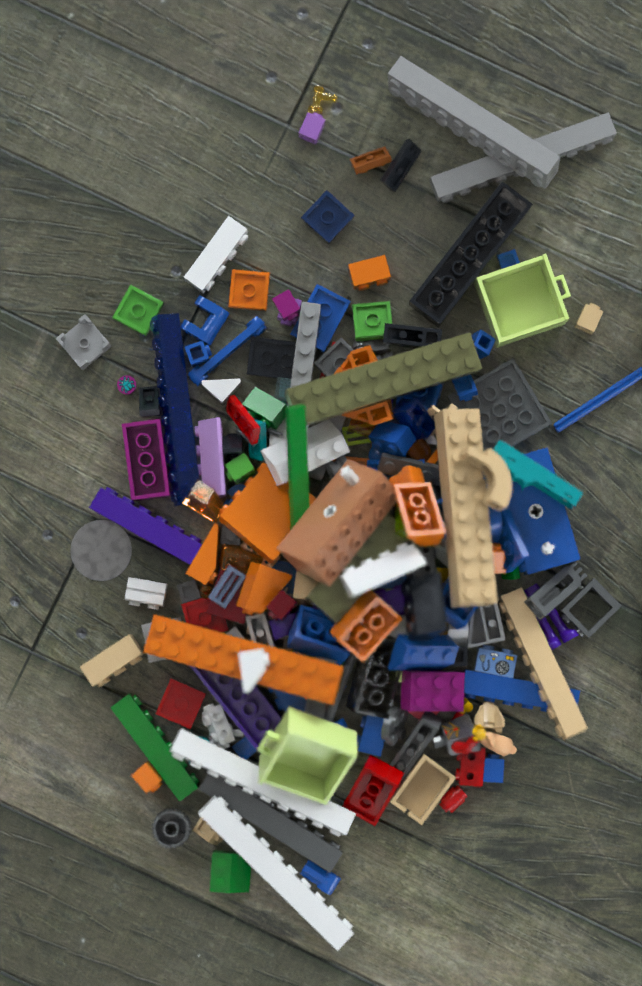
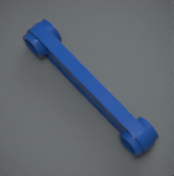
[188,316,267,386]

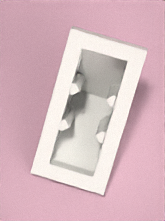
[202,379,241,404]

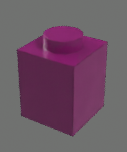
[272,289,300,321]

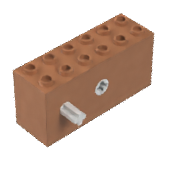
[276,459,397,587]

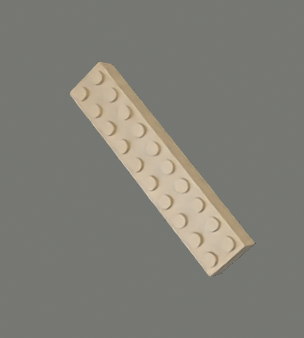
[434,409,497,608]

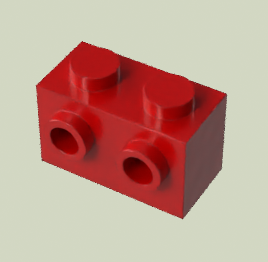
[455,747,486,787]

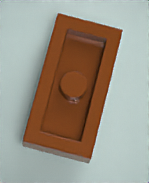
[350,146,392,175]

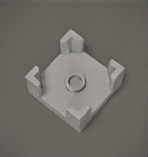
[56,314,112,370]

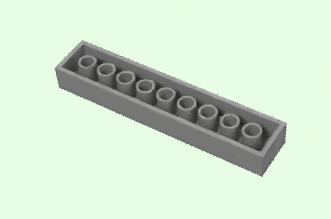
[388,56,560,189]

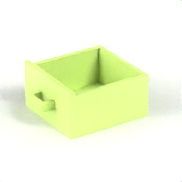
[474,254,571,348]
[257,707,357,805]

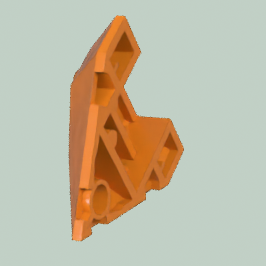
[334,345,393,425]

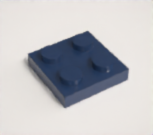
[301,190,355,244]

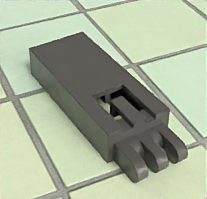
[524,561,587,620]

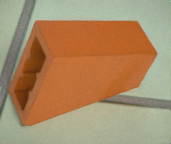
[236,561,292,616]

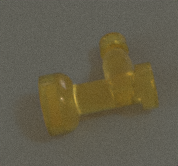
[307,86,337,115]

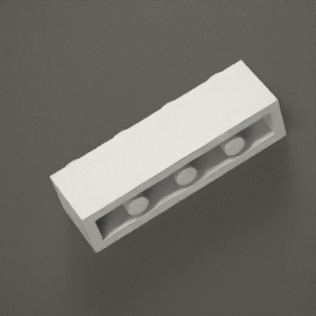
[184,216,248,294]

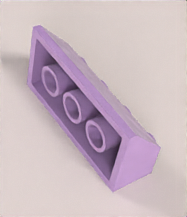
[195,417,227,499]

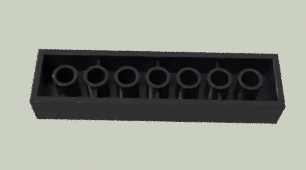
[408,181,533,328]

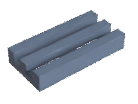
[208,565,246,608]

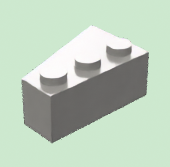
[467,603,505,648]

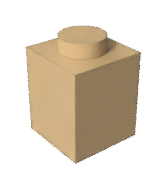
[575,303,604,335]

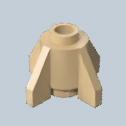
[473,702,505,734]

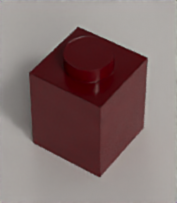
[266,589,298,621]

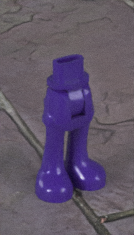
[524,583,579,650]

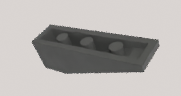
[390,711,443,785]

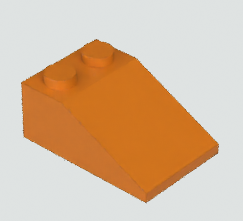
[186,523,220,586]

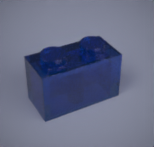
[392,398,435,439]

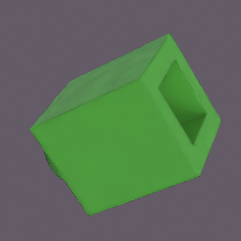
[225,453,256,485]

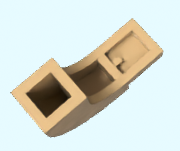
[460,446,512,511]

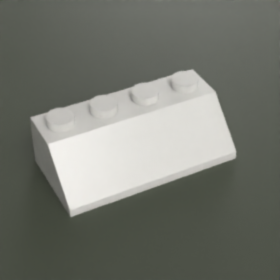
[261,419,350,486]
[339,542,426,598]

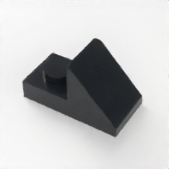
[139,386,161,417]

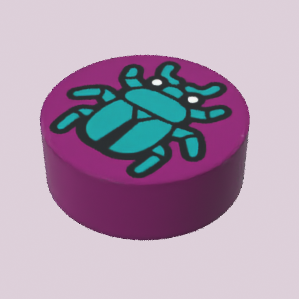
[117,375,137,395]

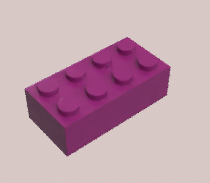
[122,419,171,502]

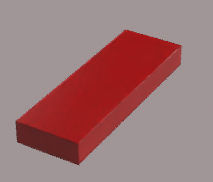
[226,395,261,444]

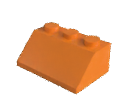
[393,483,446,546]
[329,589,403,662]

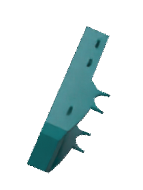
[493,440,583,510]

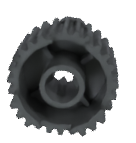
[152,808,192,849]

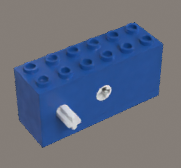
[508,448,580,576]

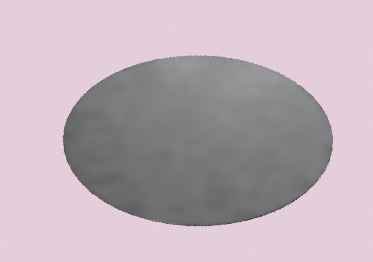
[71,520,132,581]

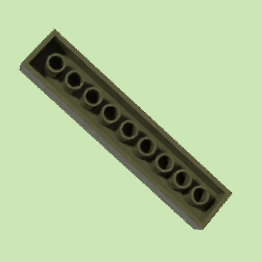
[284,332,482,426]

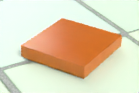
[228,269,270,311]

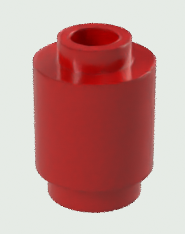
[439,785,468,813]

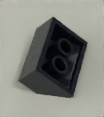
[401,572,447,640]

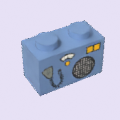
[474,645,517,678]

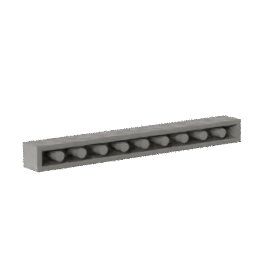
[430,112,617,203]

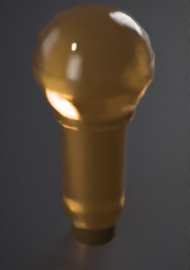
[200,585,213,599]

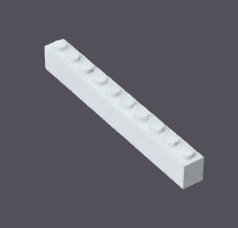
[169,729,356,837]
[198,795,354,951]

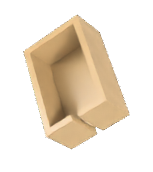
[80,634,145,687]
[390,753,456,825]

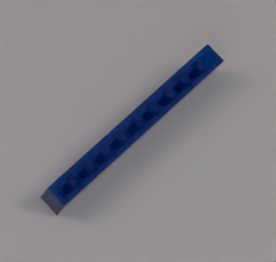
[150,313,202,507]

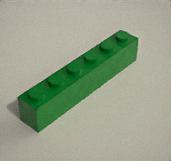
[111,693,200,802]

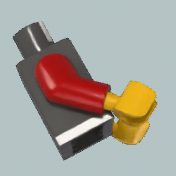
[432,697,486,755]

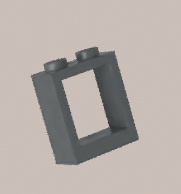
[559,578,621,638]

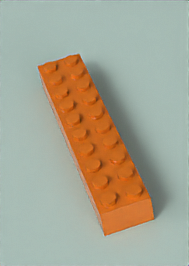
[143,614,345,705]

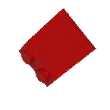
[342,754,404,826]

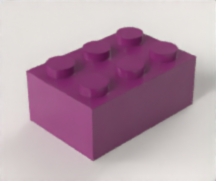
[401,670,465,711]

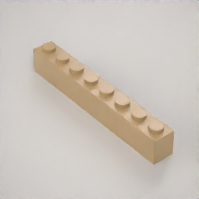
[498,587,588,741]

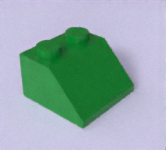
[210,850,251,893]

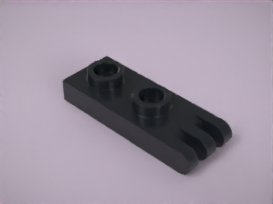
[380,139,422,192]

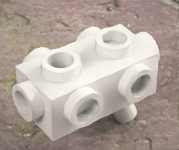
[202,703,244,749]

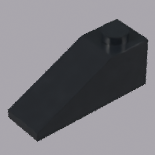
[383,323,442,349]

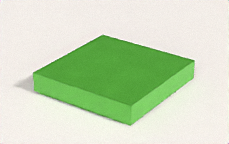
[112,285,164,336]
[352,301,392,341]

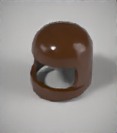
[406,431,431,462]

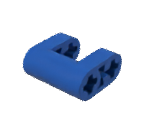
[179,295,230,346]

